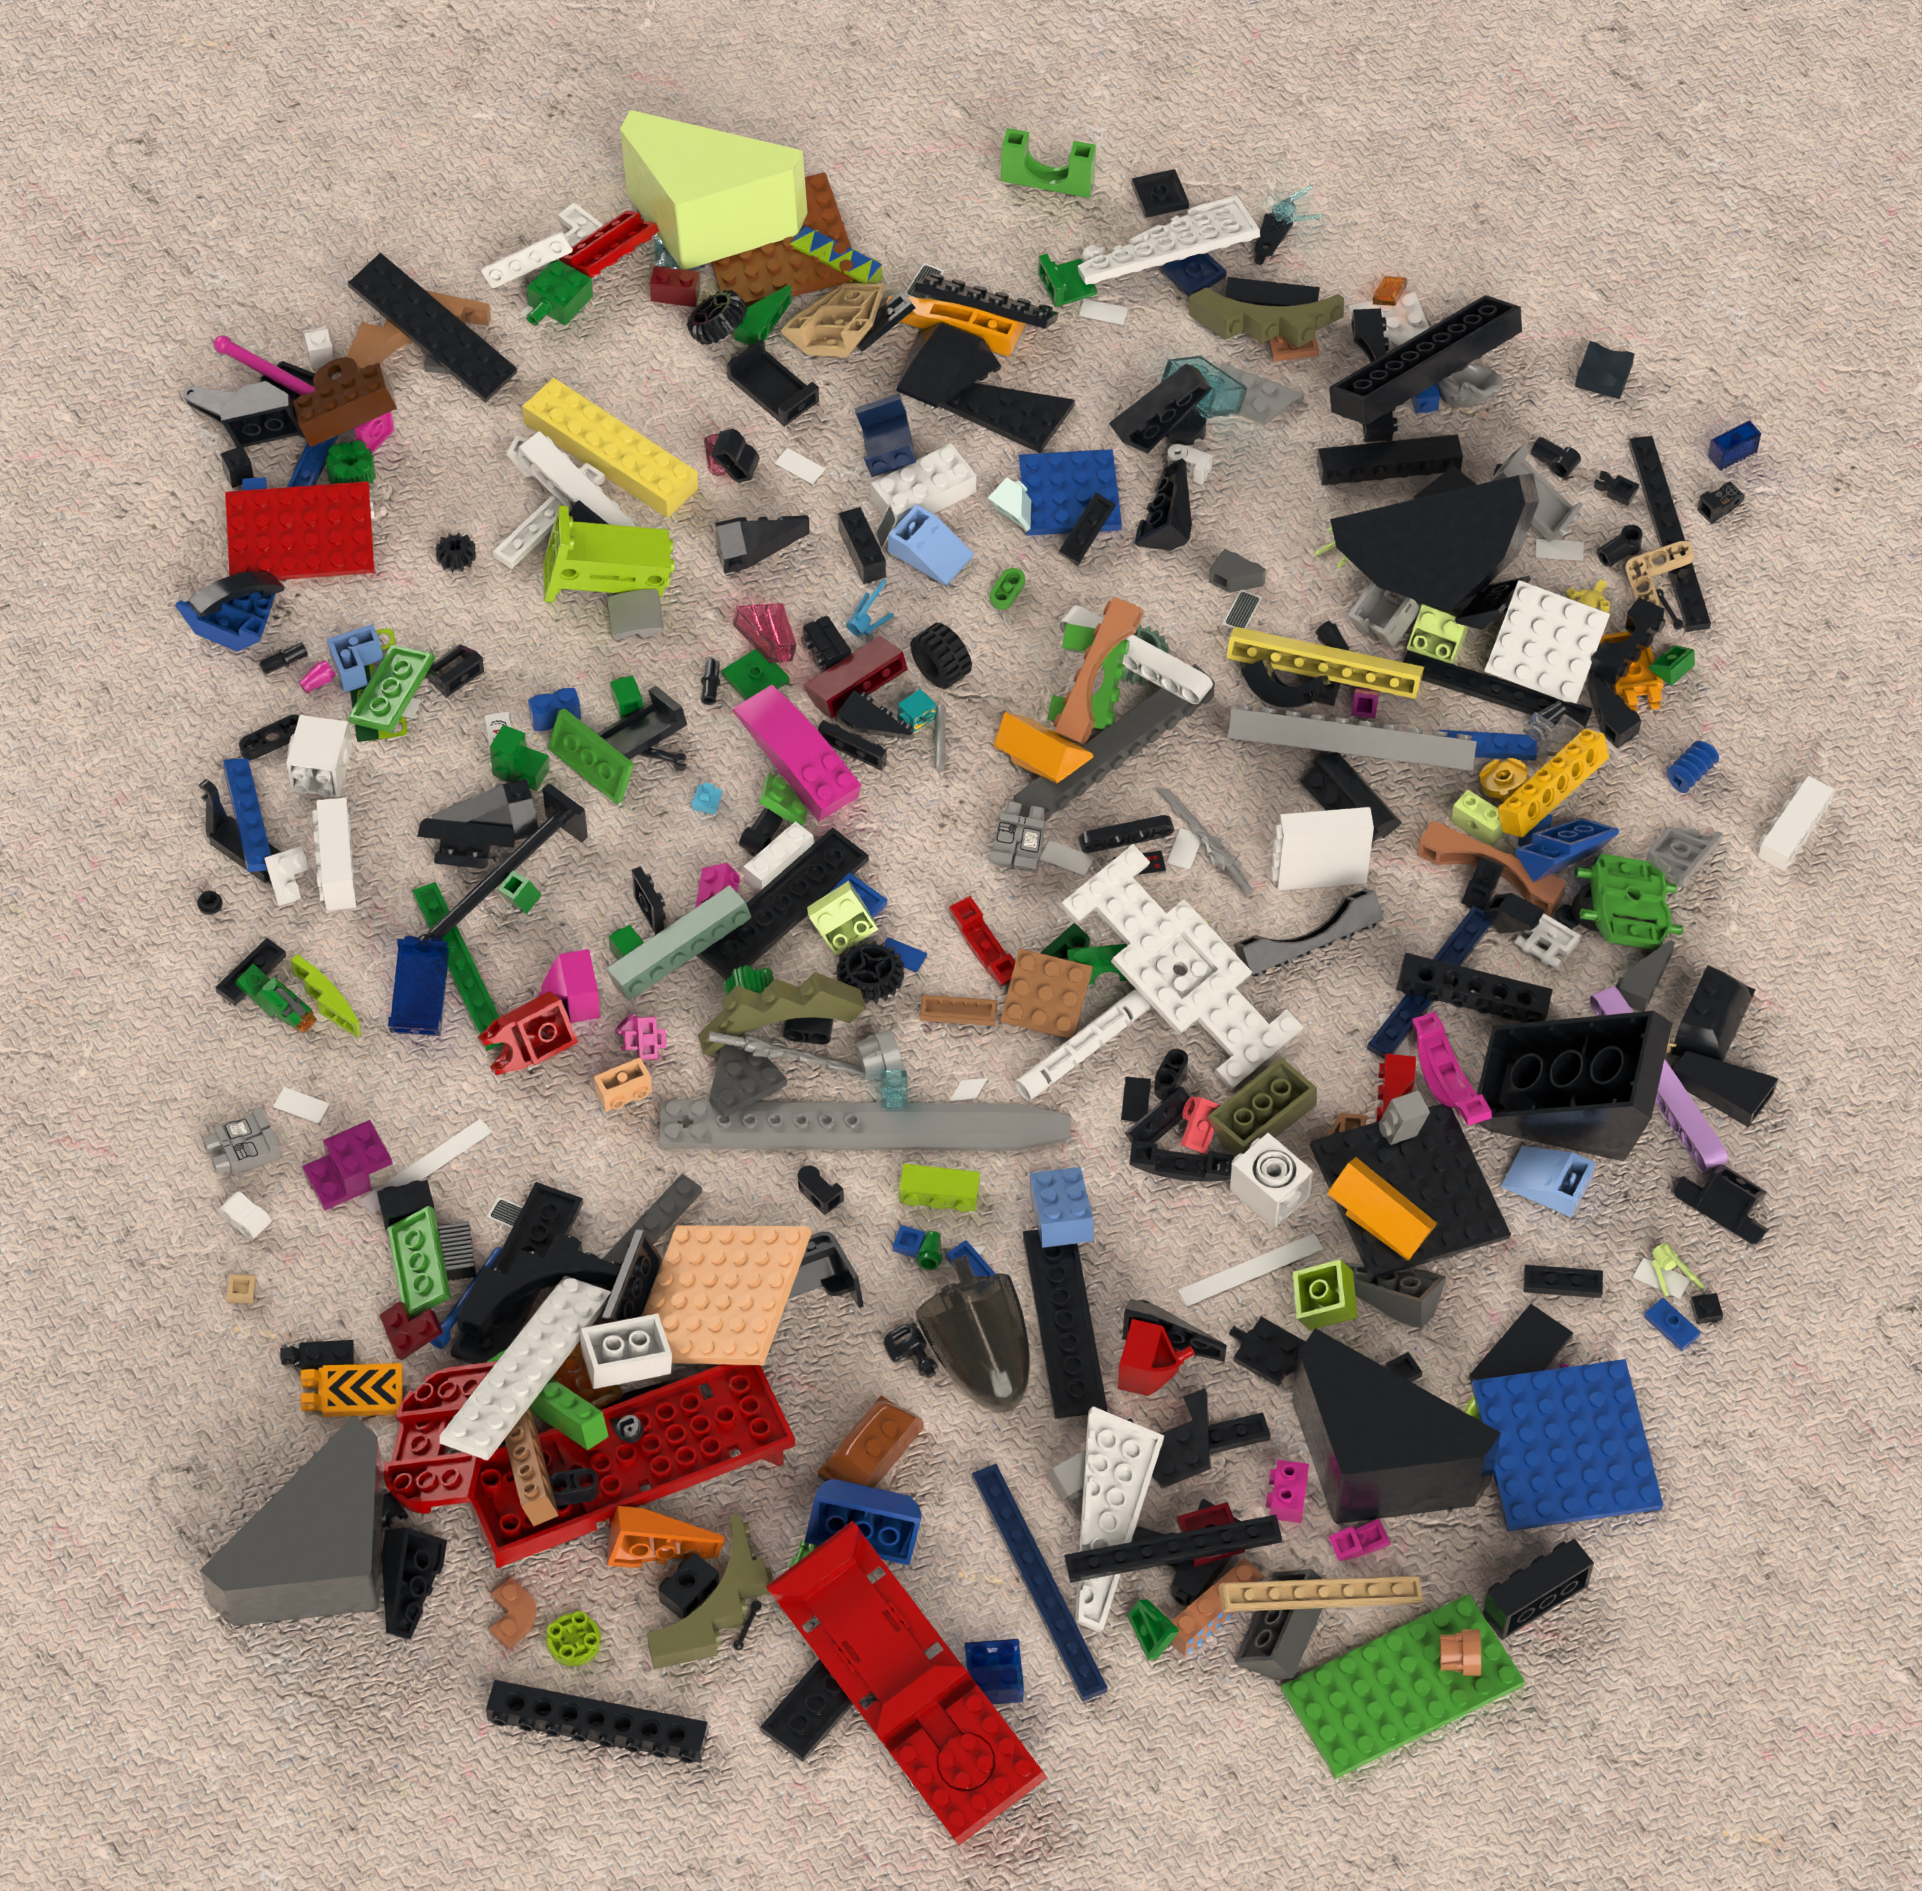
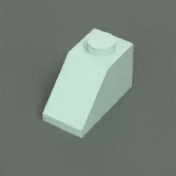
[988,477,1031,531]

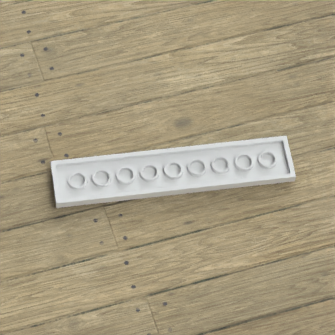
[440,1276,612,1461]

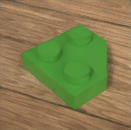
[759,773,808,826]

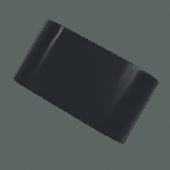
[783,1017,834,1045]
[1154,1048,1188,1100]
[549,1468,599,1506]

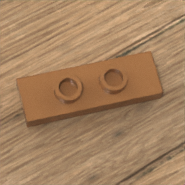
[920,995,998,1026]

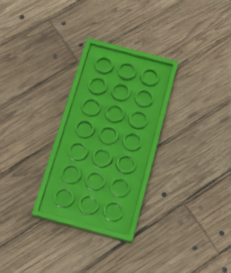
[1281,1594,1525,1779]

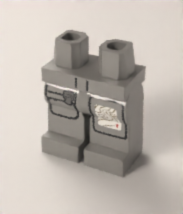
[989,801,1046,873]
[203,1107,281,1176]

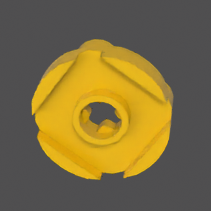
[1480,758,1529,802]

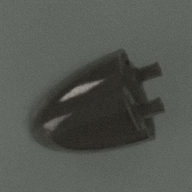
[915,1256,1030,1413]

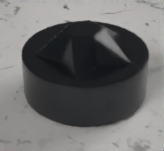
[1555,904,1579,930]
[616,1415,644,1444]

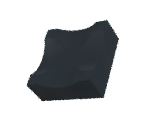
[1575,341,1635,399]

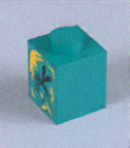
[897,689,936,733]

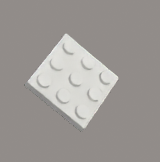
[1348,293,1429,364]

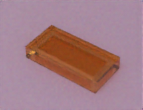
[1373,276,1407,306]

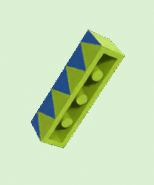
[790,226,883,284]

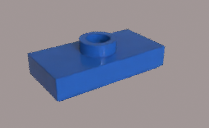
[1644,1298,1701,1352]

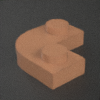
[489,1577,536,1650]

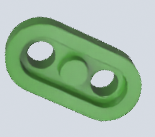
[990,568,1025,610]

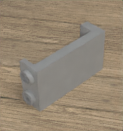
[1490,444,1583,542]

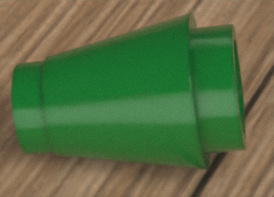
[916,1231,942,1270]

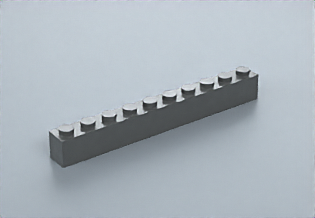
[1014,664,1215,822]

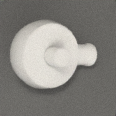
[1082,245,1106,262]

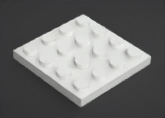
[1484,580,1610,704]

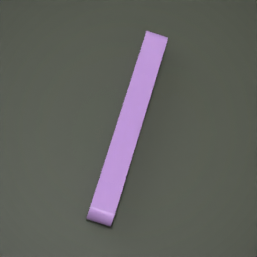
[1590,986,1728,1172]

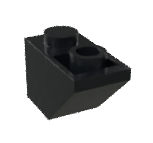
[1482,893,1545,934]

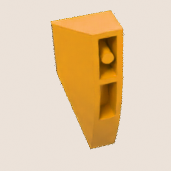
[885,296,1026,357]

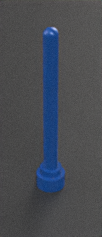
[430,1247,502,1349]

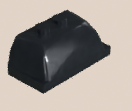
[1671,965,1756,1062]

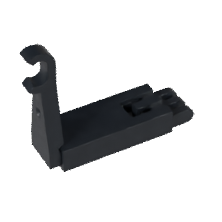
[198,779,281,884]

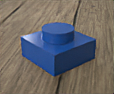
[893,1225,925,1258]

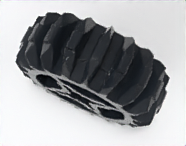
[686,290,747,345]
[837,939,904,1005]

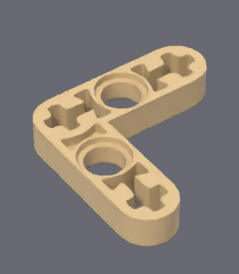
[1625,541,1694,607]

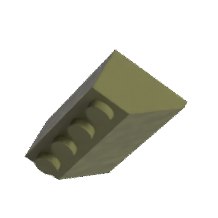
[1208,1057,1317,1157]

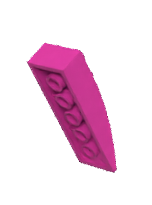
[732,685,861,822]

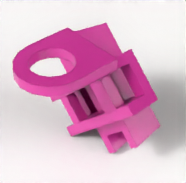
[615,1014,667,1061]

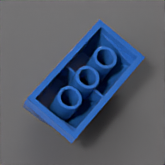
[804,1479,922,1565]

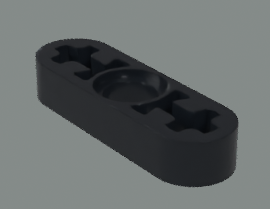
[239,714,300,760]

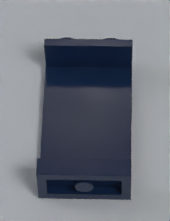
[855,394,916,477]

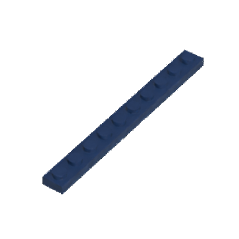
[972,1464,1108,1702]

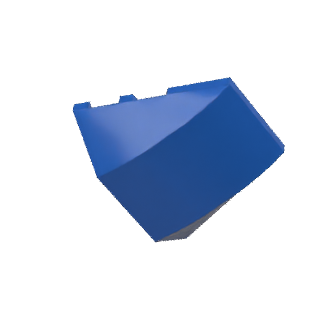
[176,592,276,652]

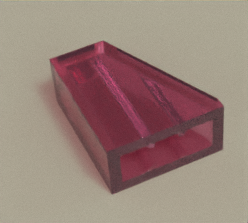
[733,603,796,663]

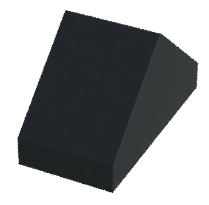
[1477,1010,1672,1161]
[1292,1328,1501,1524]

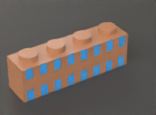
[1171,1558,1264,1657]

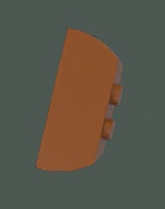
[818,1395,924,1488]

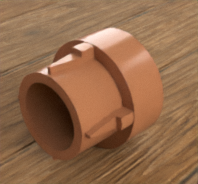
[1440,1629,1481,1676]

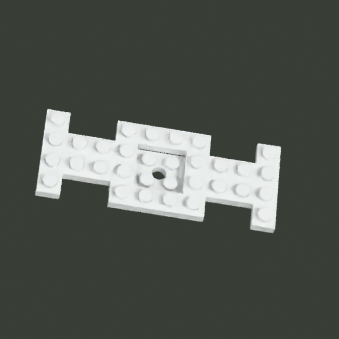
[1060,844,1304,1091]

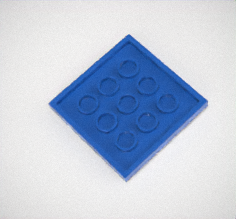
[1019,449,1122,536]

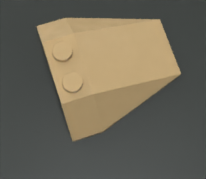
[781,283,884,358]

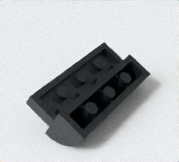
[1300,752,1402,843]

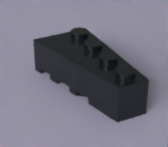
[1109,363,1213,454]

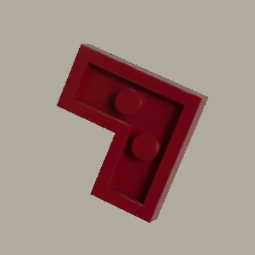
[380,1301,443,1360]

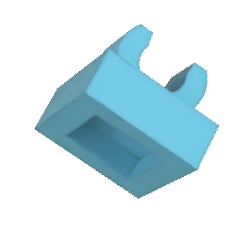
[692,782,723,815]

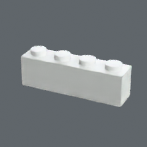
[1758,776,1834,871]

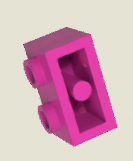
[1265,1459,1309,1523]

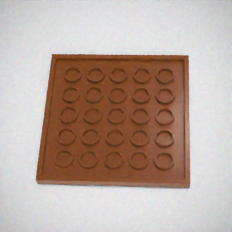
[711,172,857,308]

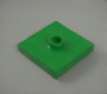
[721,646,790,701]

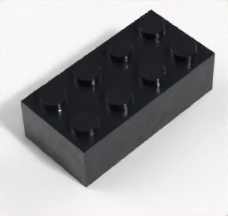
[1483,1538,1594,1640]

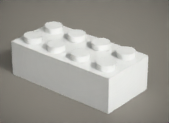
[871,443,977,529]
[312,798,357,910]

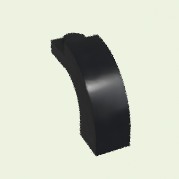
[1241,659,1331,708]

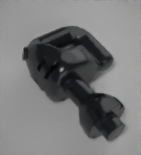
[884,1322,938,1378]

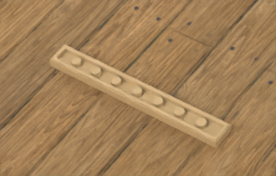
[1219,1576,1424,1612]

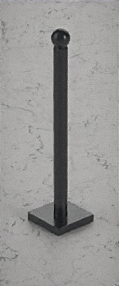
[416,783,588,954]

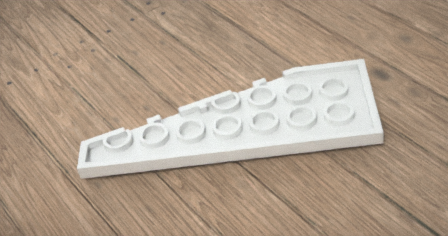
[1078,195,1260,285]

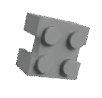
[1347,582,1420,648]

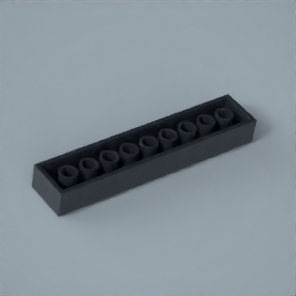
[1329,295,1522,425]

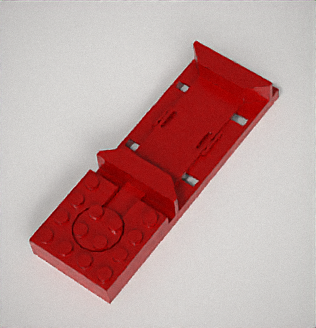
[468,1364,795,1568]
[766,1521,1047,1846]

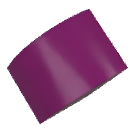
[1351,686,1380,719]

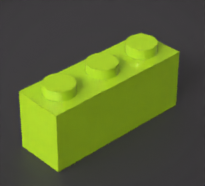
[899,1163,980,1212]

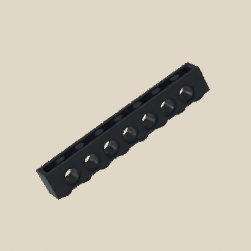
[486,1680,709,1763]

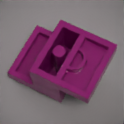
[302,1120,392,1211]

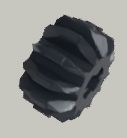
[435,532,476,573]

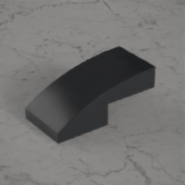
[1461,855,1505,911]

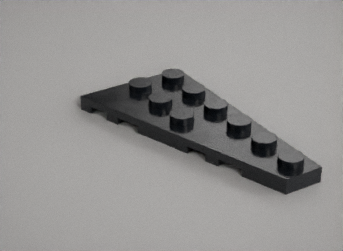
[941,383,1075,453]

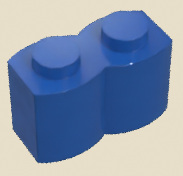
[528,688,581,731]

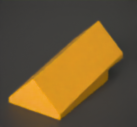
[994,712,1094,783]
[1327,1157,1437,1261]

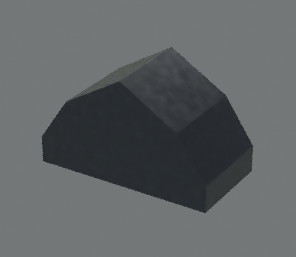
[1330,473,1539,611]

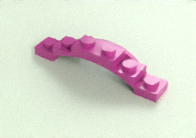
[1412,1012,1492,1126]

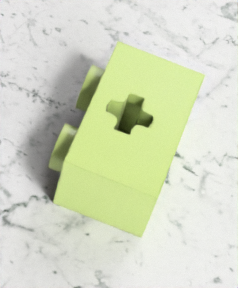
[1451,789,1503,846]

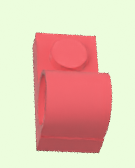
[1180,1097,1221,1154]

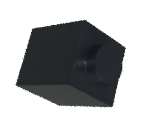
[221,446,254,488]

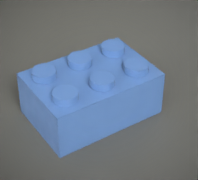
[1030,1167,1094,1248]

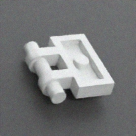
[1515,914,1581,969]

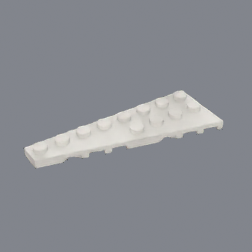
[1075,1407,1164,1632]

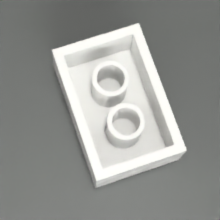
[580,1314,672,1389]

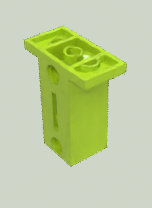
[543,505,675,603]

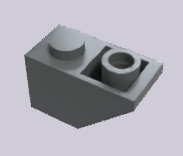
[1209,549,1266,593]

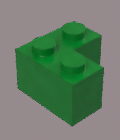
[490,725,550,791]

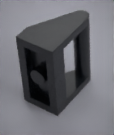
[425,644,484,698]

